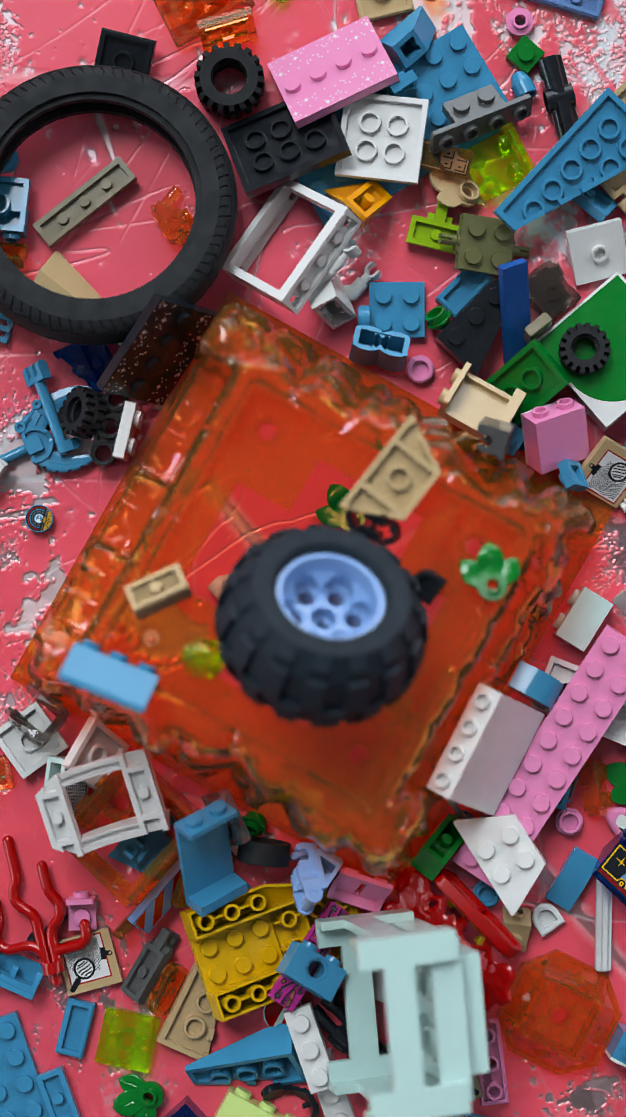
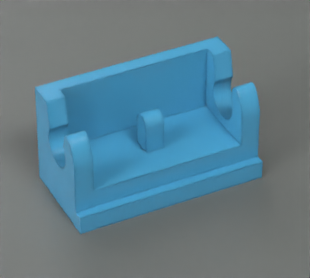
[0,953,44,1000]

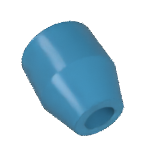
[511,71,537,98]

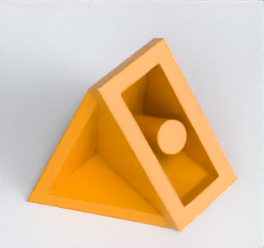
[323,180,392,229]

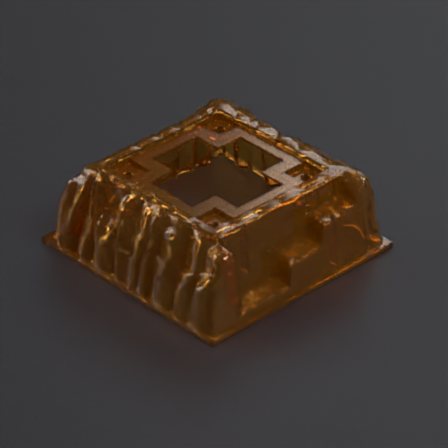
[10,291,615,896]

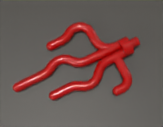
[0,835,92,986]

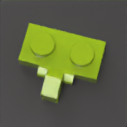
[405,202,459,255]

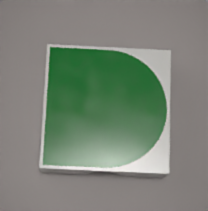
[538,271,626,432]

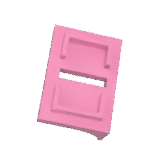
[327,867,394,912]

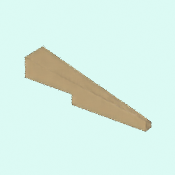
[34,251,122,346]

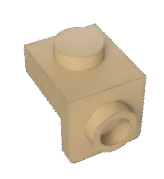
[502,905,531,952]

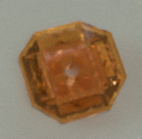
[496,949,622,1075]

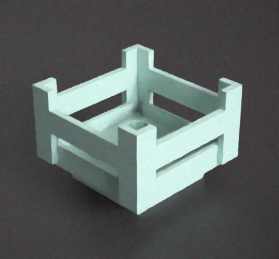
[315,908,490,1117]

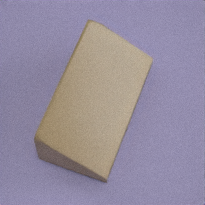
[123,563,193,620]

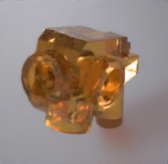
[150,185,194,246]

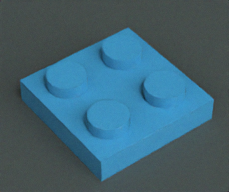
[369,282,425,339]

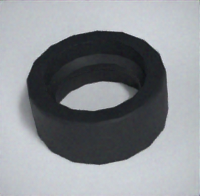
[237,836,291,868]

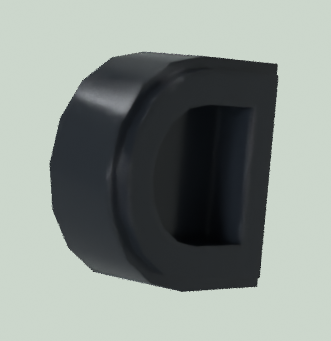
[414,569,448,605]

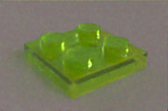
[94,1005,161,1074]

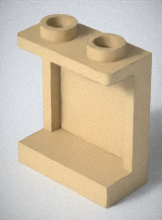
[437,362,527,441]

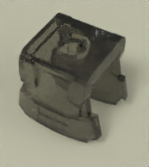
[528,261,582,325]
[5,682,69,747]

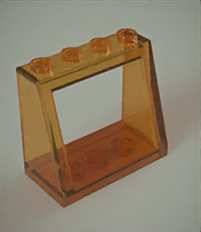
[70,768,200,907]

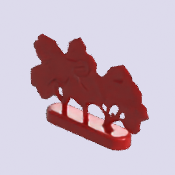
[380,868,522,1012]

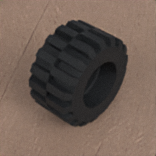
[194,42,265,119]

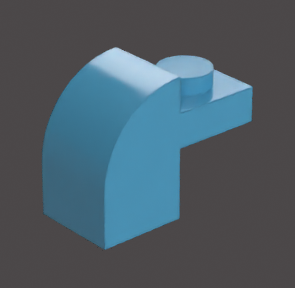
[508,660,564,710]

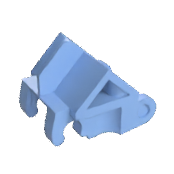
[289,842,343,916]

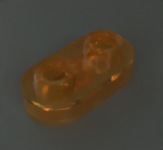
[147,962,188,1017]

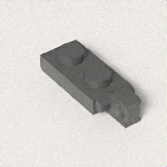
[120,927,180,1005]

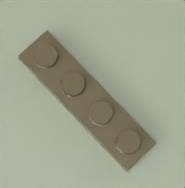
[33,156,137,248]

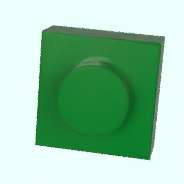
[505,35,545,75]

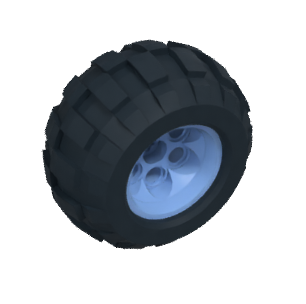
[214,524,428,728]

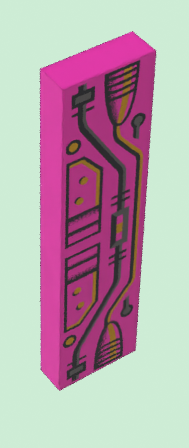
[267,900,351,1012]

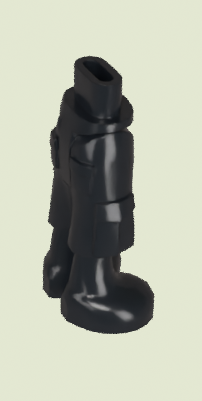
[313,986,387,1056]

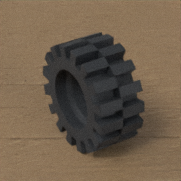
[558,322,611,377]

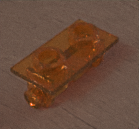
[578,757,612,816]

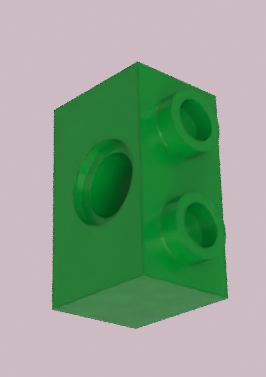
[410,813,464,881]

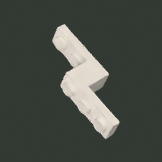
[283,1002,356,1117]

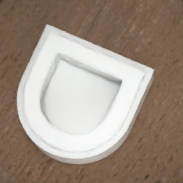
[531,902,565,937]

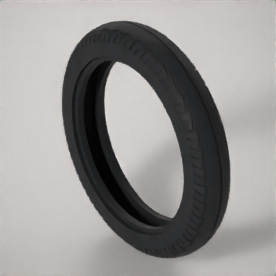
[0,65,238,346]

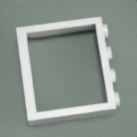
[222,180,362,315]

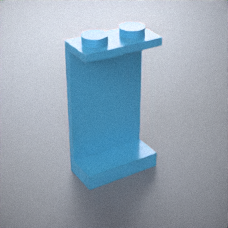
[174,799,248,917]

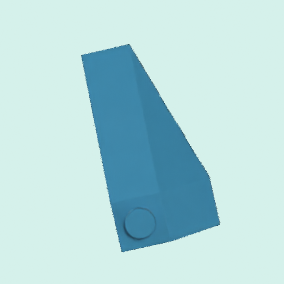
[185,1023,307,1085]

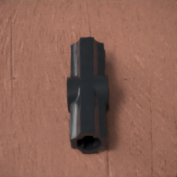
[537,54,578,141]

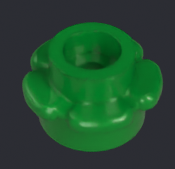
[425,305,452,331]
[241,811,267,837]

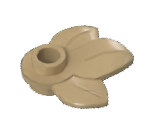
[429,171,480,208]

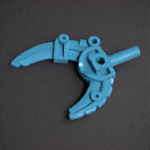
[0,385,93,473]

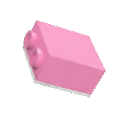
[520,397,590,474]

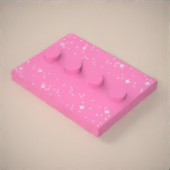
[267,16,400,129]

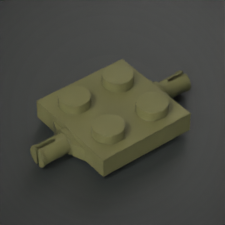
[438,213,530,277]

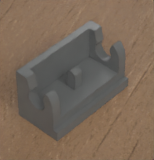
[476,416,516,460]

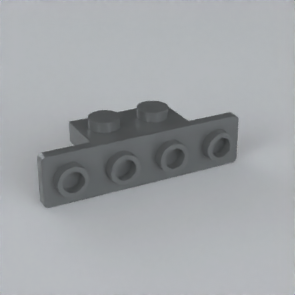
[430,84,532,154]

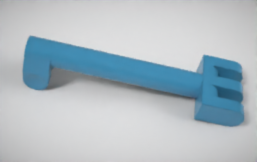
[23,359,81,454]

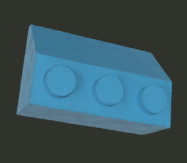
[57,639,161,714]

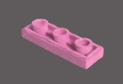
[477,1017,510,1106]

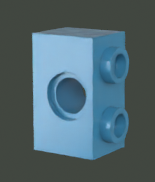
[276,940,347,1002]

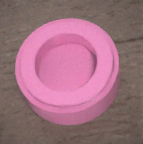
[406,355,434,384]

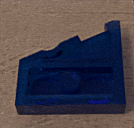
[53,344,113,392]

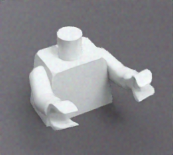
[309,238,382,330]

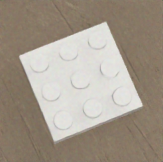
[334,94,429,185]

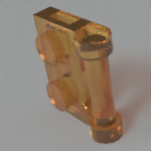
[196,6,258,53]

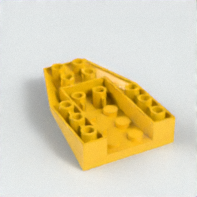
[179,883,360,1022]

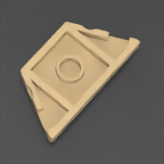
[339,414,441,521]

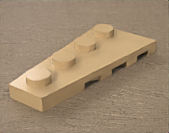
[156,961,216,1060]

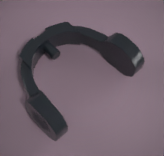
[261,1082,319,1117]

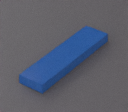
[498,258,531,364]

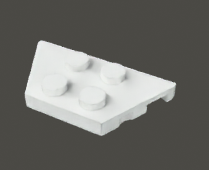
[453,814,546,916]

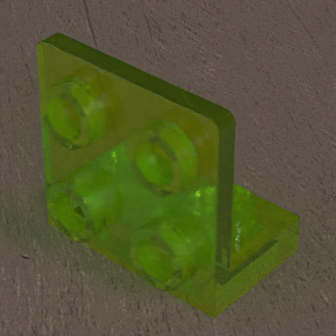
[460,122,534,202]

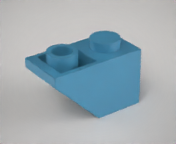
[380,6,436,69]

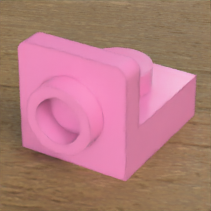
[66,890,98,931]

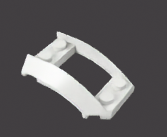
[35,748,170,857]

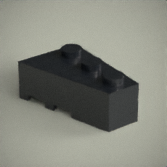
[434,277,501,376]

